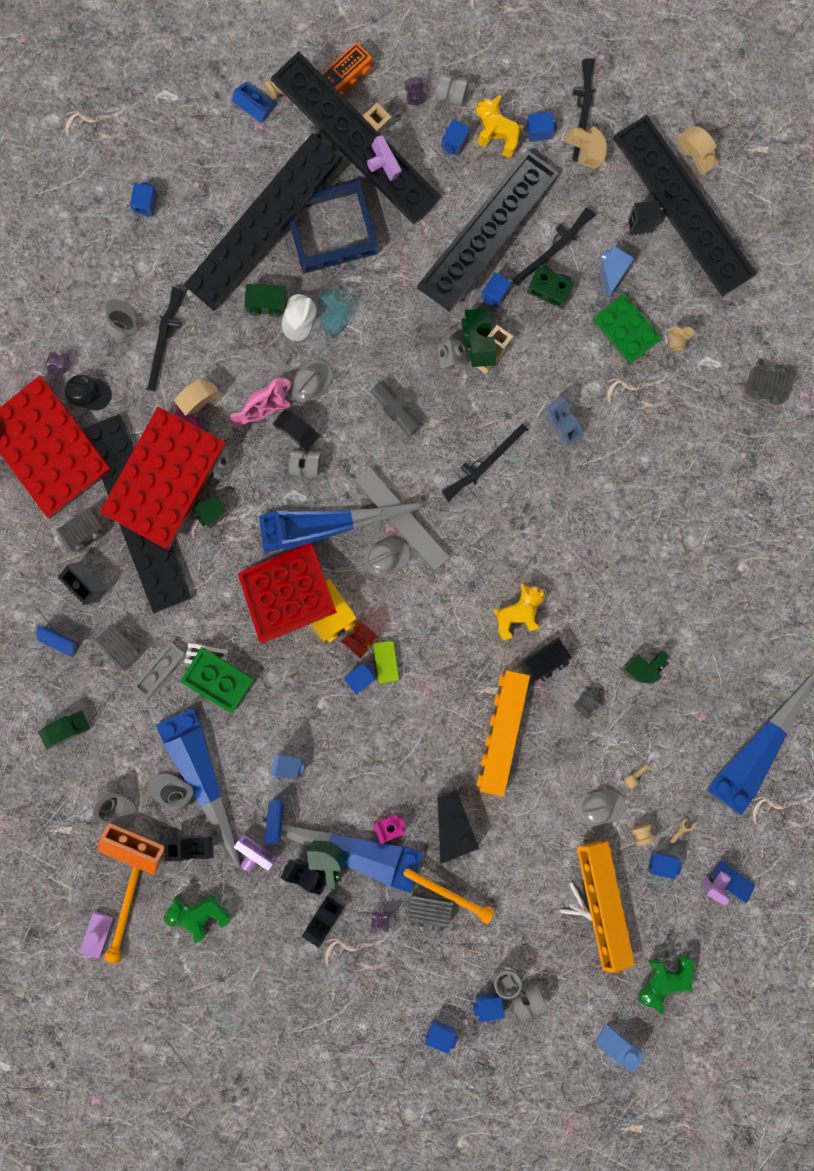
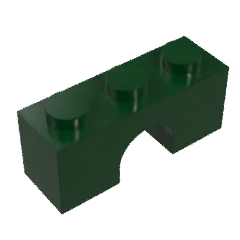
[461,308,497,367]
[191,496,229,529]

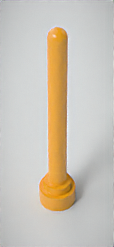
[104,867,140,963]
[403,869,495,924]

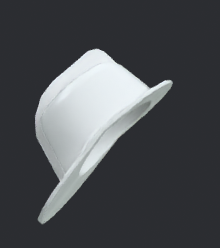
[281,294,317,341]

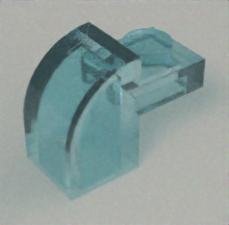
[317,289,349,339]

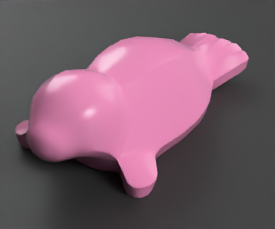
[230,377,291,428]

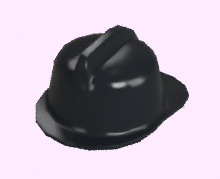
[65,375,112,411]

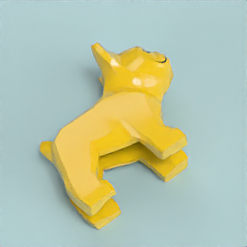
[476,95,524,158]
[493,583,545,641]

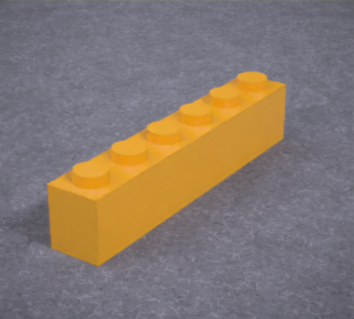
[476,670,530,797]
[577,841,635,973]

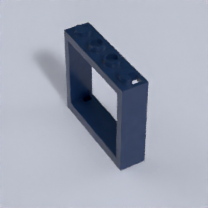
[289,181,378,274]

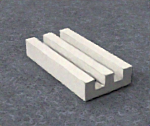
[184,643,229,664]

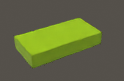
[373,641,399,684]

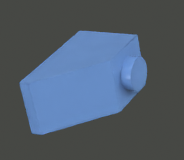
[600,246,634,297]
[270,753,305,779]
[595,1024,645,1073]

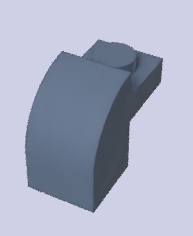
[546,396,584,446]

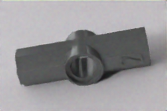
[370,380,422,437]

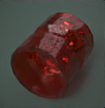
[341,621,379,659]

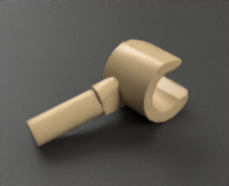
[624,764,649,788]
[670,819,694,844]

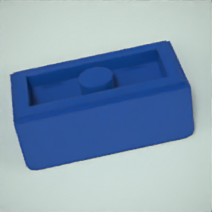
[232,82,277,123]
[37,626,80,657]
[265,799,284,844]
[710,861,755,904]

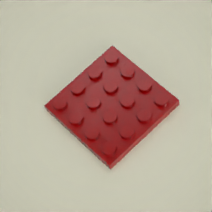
[238,542,337,644]

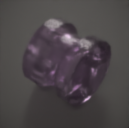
[47,351,69,374]
[372,911,389,933]

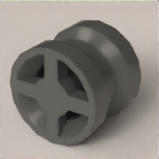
[573,693,599,719]

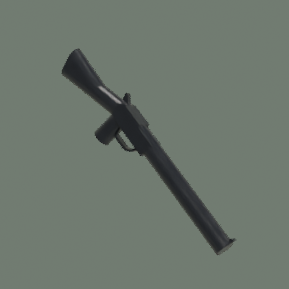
[572,58,596,162]
[512,208,596,287]
[145,286,185,392]
[442,424,529,503]

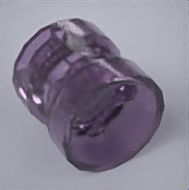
[404,77,426,105]

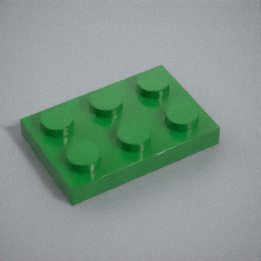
[593,294,662,365]
[180,647,254,714]

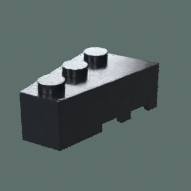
[437,788,479,864]

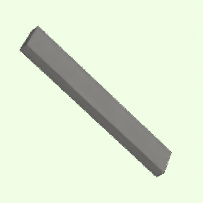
[356,468,450,571]

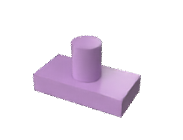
[367,135,402,181]
[234,835,277,872]
[701,871,732,906]
[80,912,114,959]

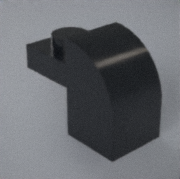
[272,409,320,451]
[164,836,214,861]
[280,858,326,895]
[301,896,344,948]

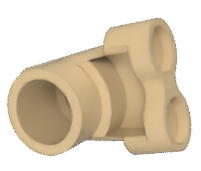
[668,326,694,351]

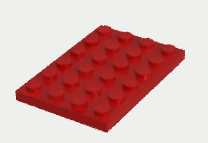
[0,375,112,519]
[100,406,227,550]

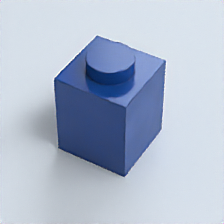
[526,112,557,142]
[441,119,470,156]
[130,182,158,216]
[481,272,511,308]
[344,664,376,695]
[647,851,682,880]
[473,993,505,1022]
[425,1019,458,1054]

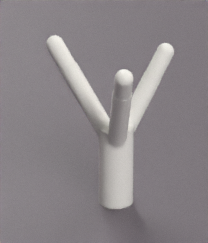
[560,882,592,921]

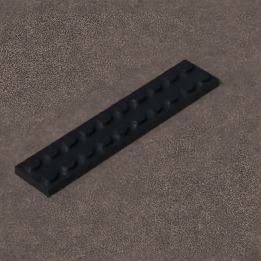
[271,51,441,225]
[613,115,757,297]
[184,133,343,311]
[417,150,559,312]
[83,414,192,614]

